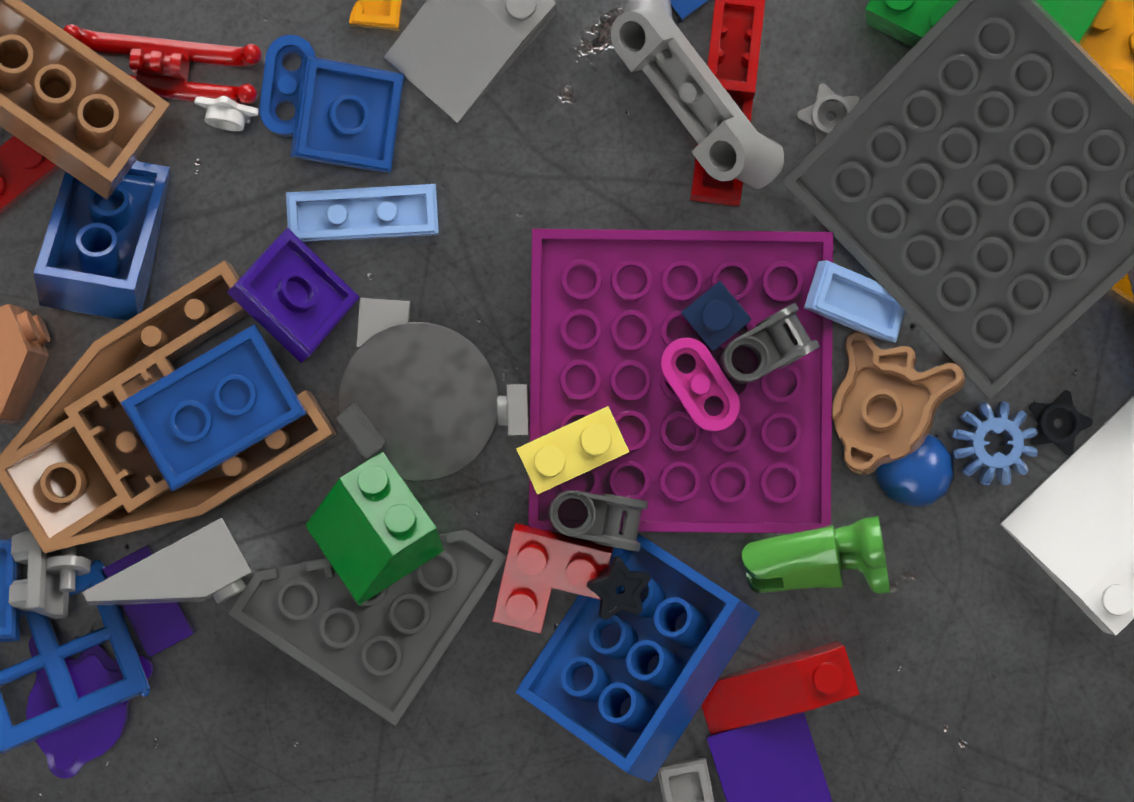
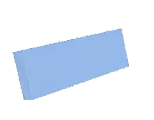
[286,184,439,243]

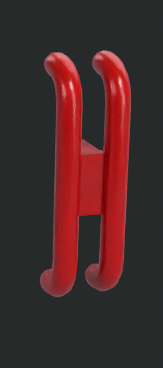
[63,24,262,106]

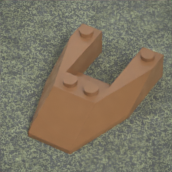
[0,260,338,553]

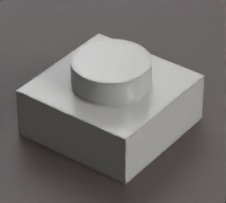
[497,384,529,436]

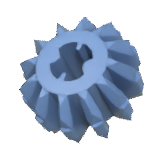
[951,401,1038,485]

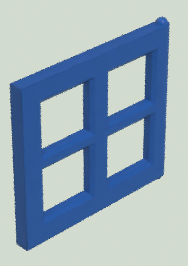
[0,559,151,754]

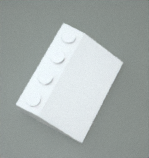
[1000,395,1134,635]

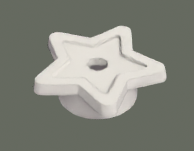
[194,96,258,131]

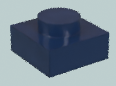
[680,281,752,352]

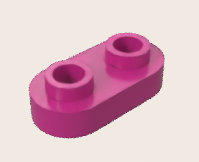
[660,338,740,431]

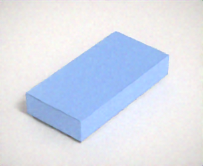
[804,260,905,343]

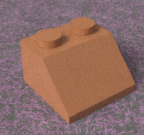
[0,303,50,425]

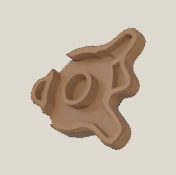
[832,331,965,475]

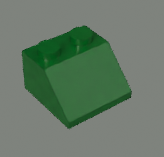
[305,451,444,605]

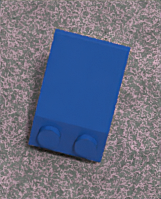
[34,161,170,321]

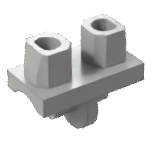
[9,530,91,619]

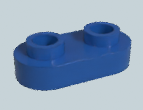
[259,35,317,137]

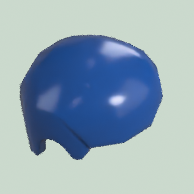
[876,434,955,508]

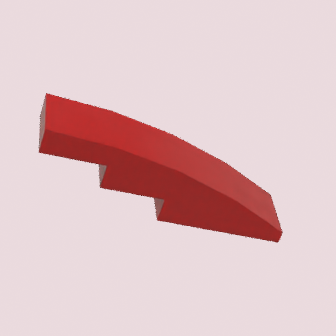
[690,0,765,206]

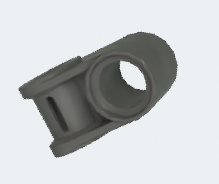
[719,303,820,385]
[548,490,649,552]

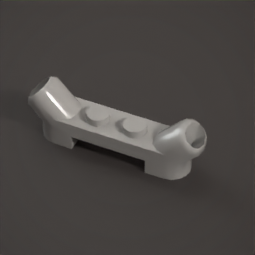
[611,0,785,189]

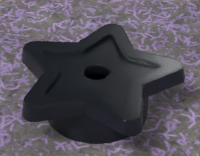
[1029,390,1093,455]
[587,556,651,620]

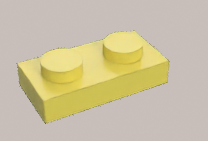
[516,406,629,495]

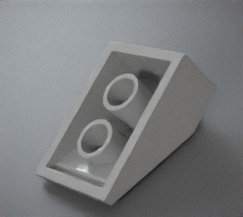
[384,0,557,124]
[82,518,251,606]

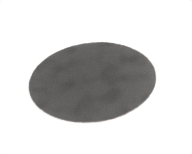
[339,322,498,481]

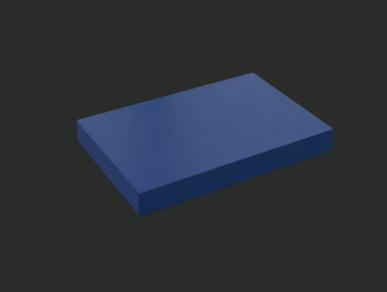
[120,325,307,491]

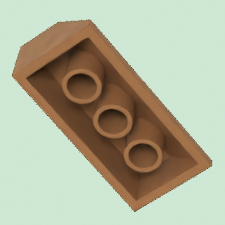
[0,0,170,200]

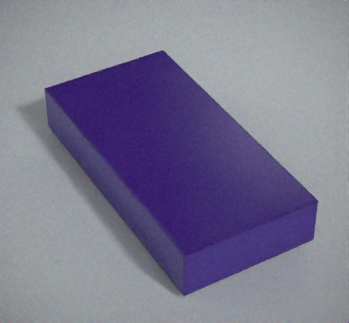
[103,545,196,657]

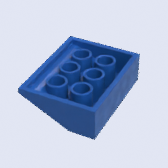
[515,531,761,783]

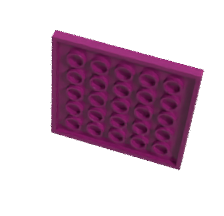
[528,229,833,533]

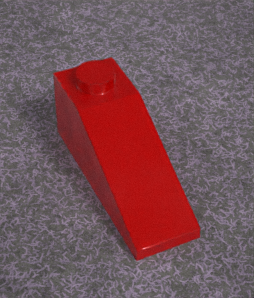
[701,640,860,735]

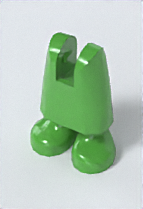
[742,516,890,594]

